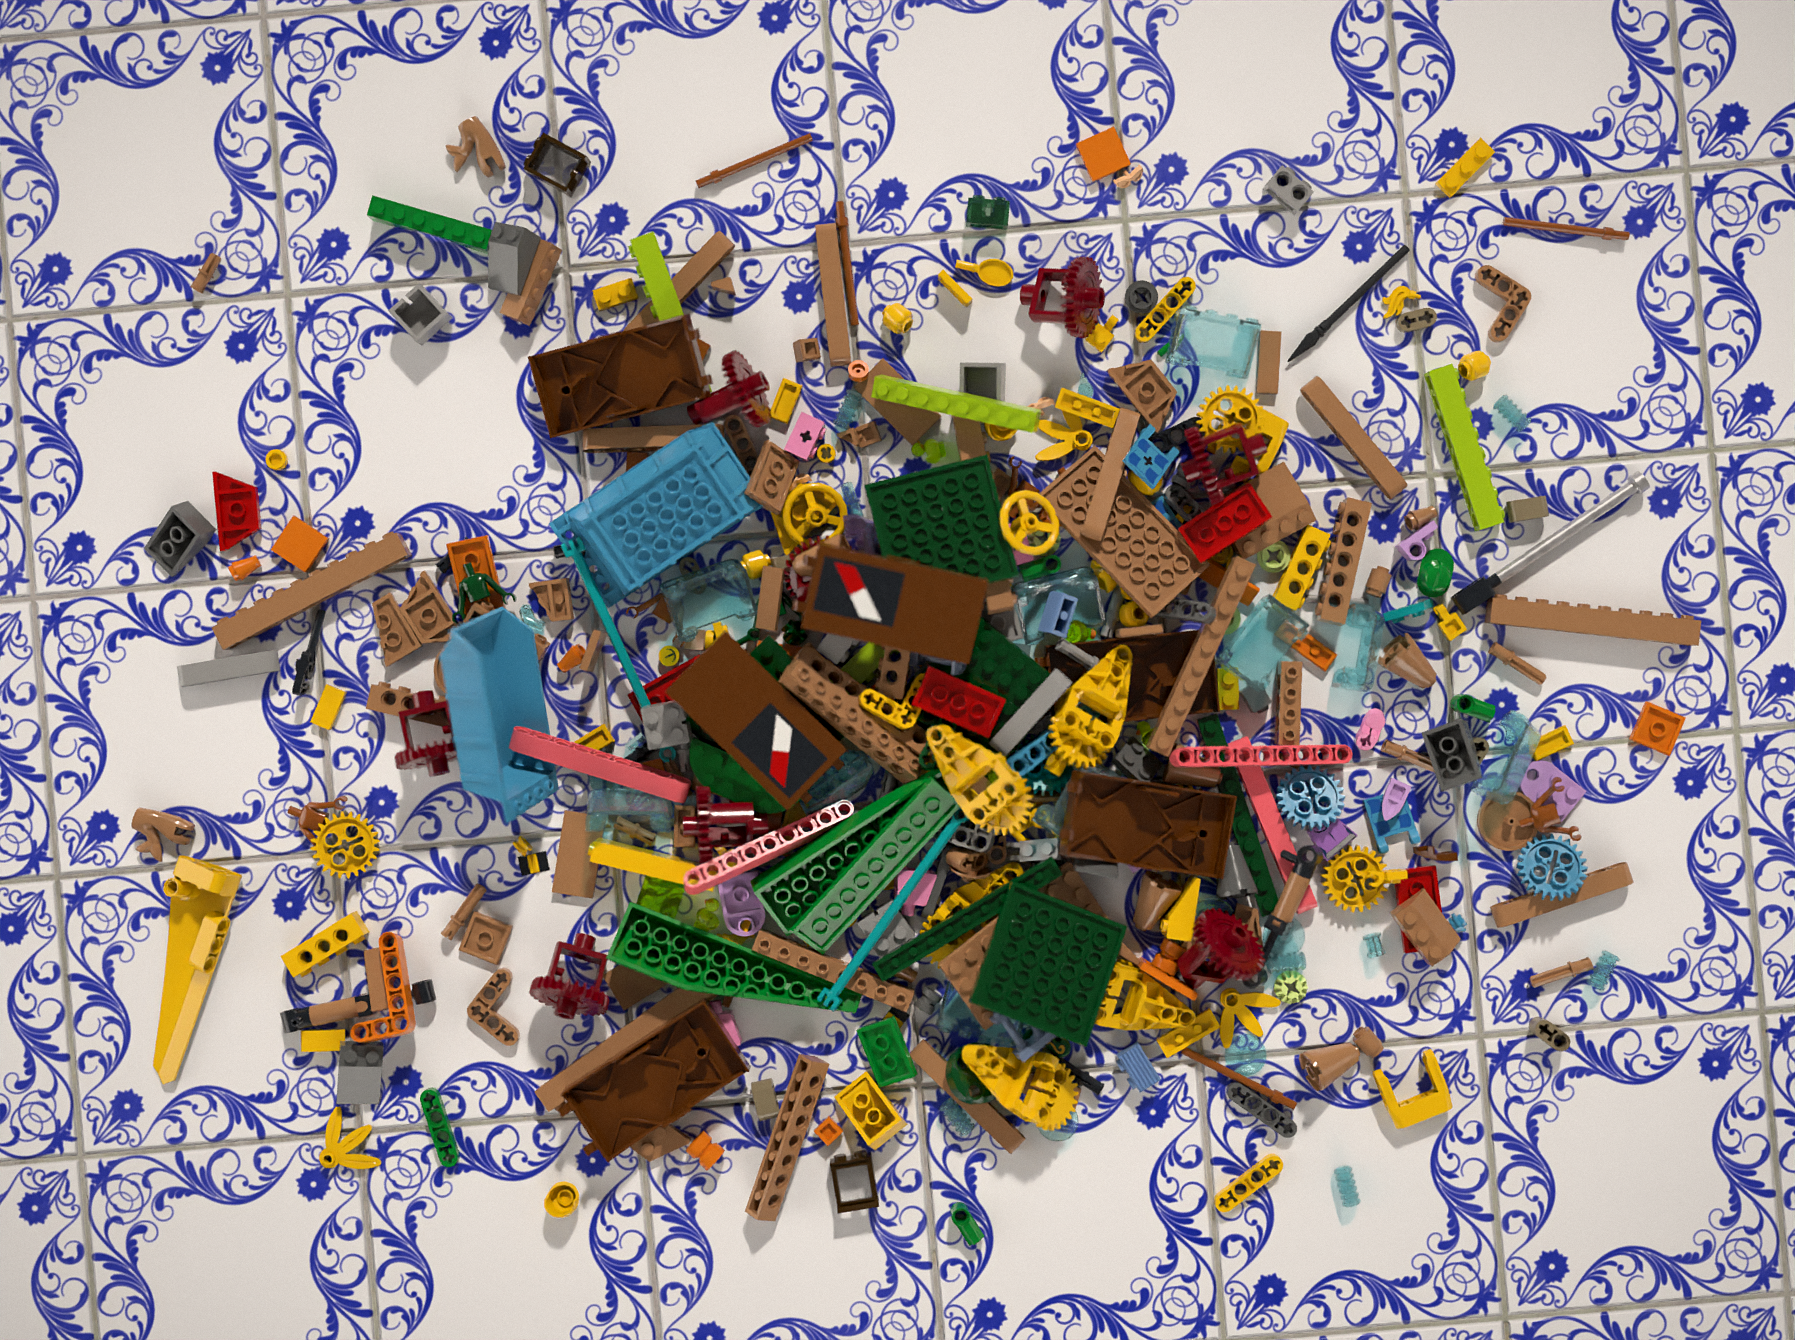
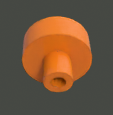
[848,360,869,382]

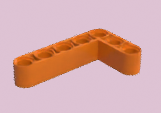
[350,932,416,1043]

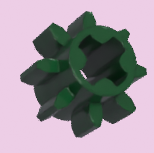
[781,620,808,646]

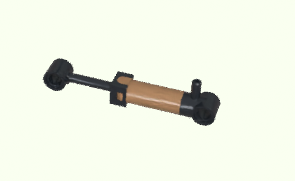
[1242,845,1323,989]
[280,979,436,1033]

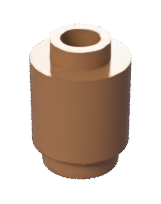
[1365,566,1392,598]
[1353,1027,1384,1058]

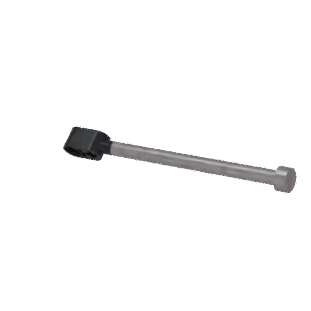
[1451,471,1650,615]

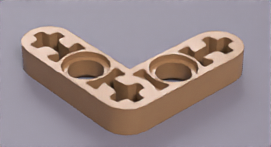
[1475,265,1531,342]
[467,968,520,1046]

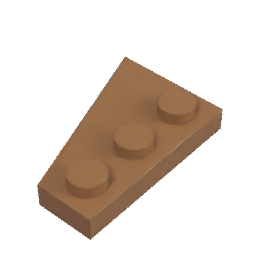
[372,593,423,667]

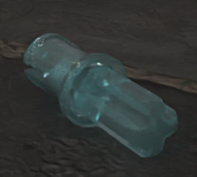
[841,482,865,524]

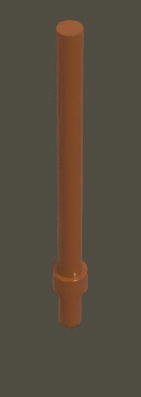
[696,133,813,188]
[835,201,859,326]
[1503,217,1630,240]
[1181,1047,1297,1110]

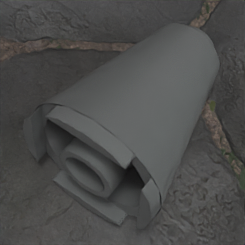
[1216,842,1258,900]

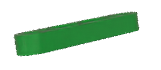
[420,1087,460,1167]

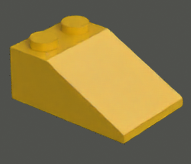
[1159,875,1201,942]
[834,1071,908,1150]

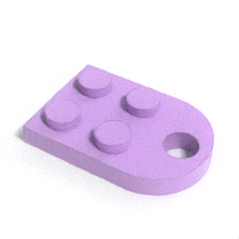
[1518,760,1586,824]
[718,871,766,936]

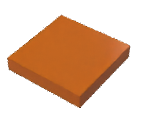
[1076,127,1131,183]
[271,515,330,573]
[1629,701,1686,756]

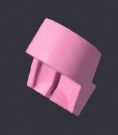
[1355,708,1385,750]

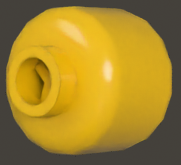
[882,303,913,334]
[1458,351,1491,381]
[739,550,771,580]
[1119,601,1149,628]

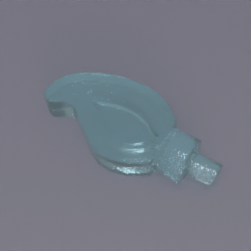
[1078,373,1094,398]

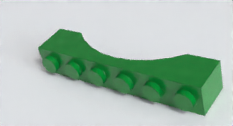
[367,195,492,254]

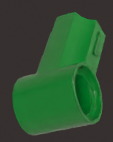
[1019,555,1061,583]
[1450,694,1496,723]
[950,1202,984,1246]

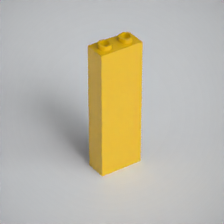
[588,838,718,892]

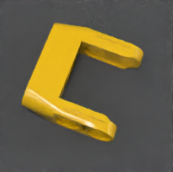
[1206,405,1289,476]
[1372,1049,1453,1129]

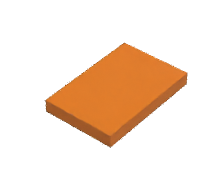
[1137,957,1198,1001]

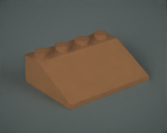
[1210,462,1317,559]

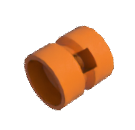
[1151,937,1187,976]
[685,1130,725,1171]

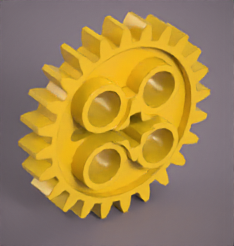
[1196,385,1265,454]
[310,811,380,879]
[1320,844,1388,913]

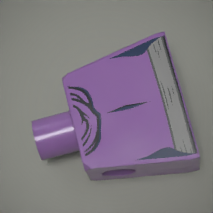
[1306,810,1357,861]

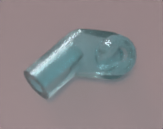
[519,604,545,631]

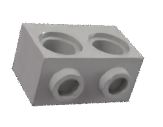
[1263,165,1314,215]

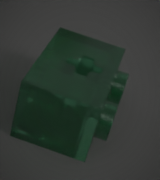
[966,195,1010,230]

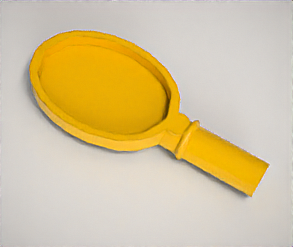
[955,259,1013,287]

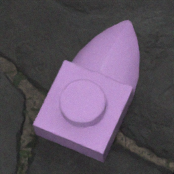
[1382,778,1412,821]

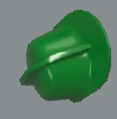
[1417,548,1454,598]

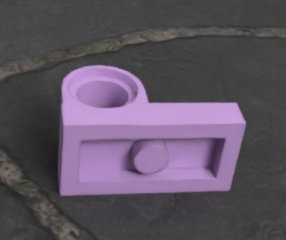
[1395,520,1438,561]

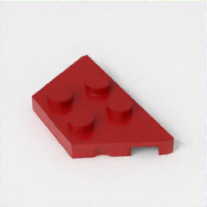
[212,472,262,552]

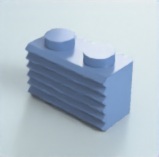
[1038,591,1078,638]
[1116,1042,1161,1092]

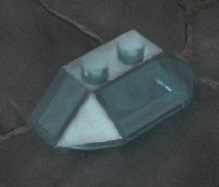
[799,749,874,815]

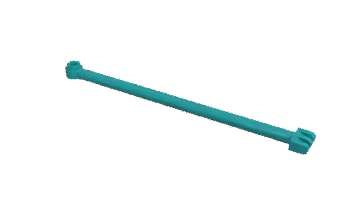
[561,536,676,762]
[817,807,968,1012]

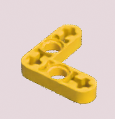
[858,673,925,730]

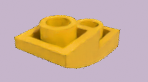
[301,1028,345,1052]

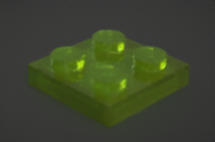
[636,875,685,919]

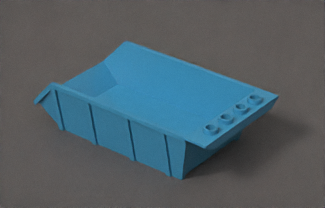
[549,422,763,608]
[439,607,559,823]

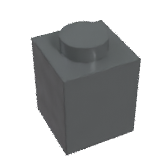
[1239,681,1272,714]

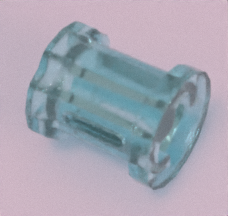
[1362,932,1386,958]

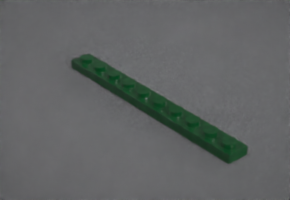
[1196,713,1278,917]
[872,856,1063,982]

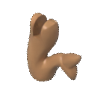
[446,116,506,178]
[131,807,195,862]

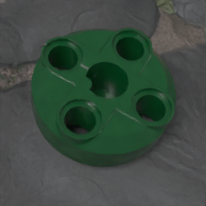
[946,1042,996,1105]

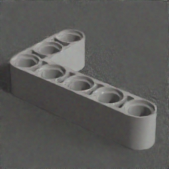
[933,809,996,853]

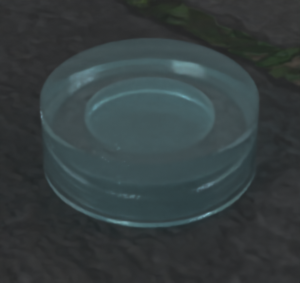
[624,732,645,751]

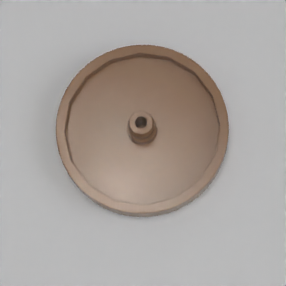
[1477,790,1538,851]

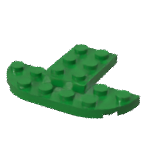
[689,737,801,814]

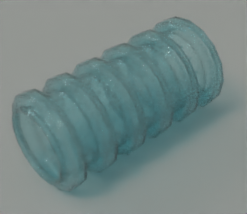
[833,389,864,430]
[1493,395,1532,432]
[1586,950,1620,991]
[1266,951,1306,974]
[939,1098,975,1137]
[1334,1166,1361,1207]

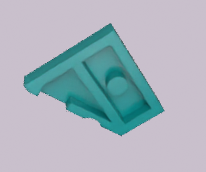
[1383,598,1434,623]

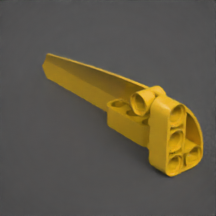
[153,855,242,1084]

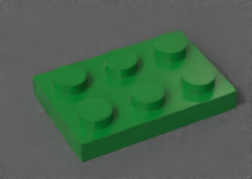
[856,1016,918,1088]

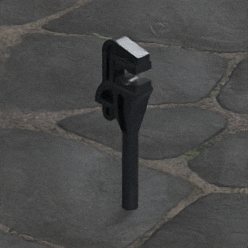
[292,609,326,696]

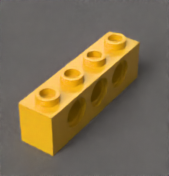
[1270,525,1331,611]
[280,911,369,977]

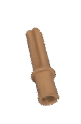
[1488,642,1547,685]
[1381,739,1435,773]
[441,883,486,940]
[1530,957,1593,988]

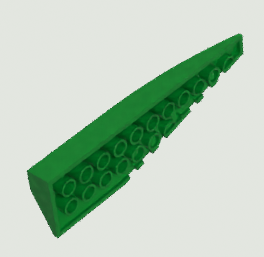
[750,767,949,936]
[606,902,862,1013]

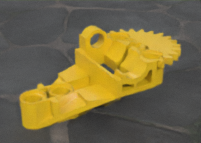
[1048,645,1132,769]
[927,725,1034,835]
[920,862,1023,969]
[1095,959,1196,1031]
[962,1044,1078,1131]

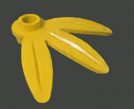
[1035,410,1093,461]
[1219,988,1281,1049]
[319,1107,381,1169]

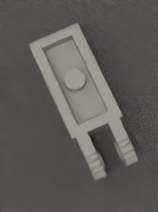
[1005,838,1061,863]

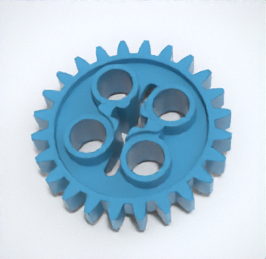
[1276,765,1345,831]
[1516,834,1588,901]

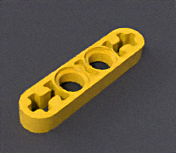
[1134,277,1196,343]
[1214,1154,1283,1212]

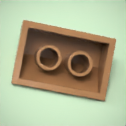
[1390,888,1461,967]

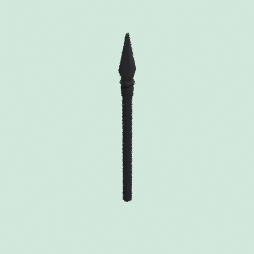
[1287,245,1410,362]

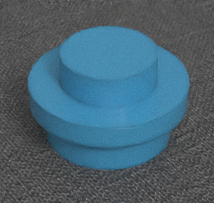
[1448,913,1467,933]

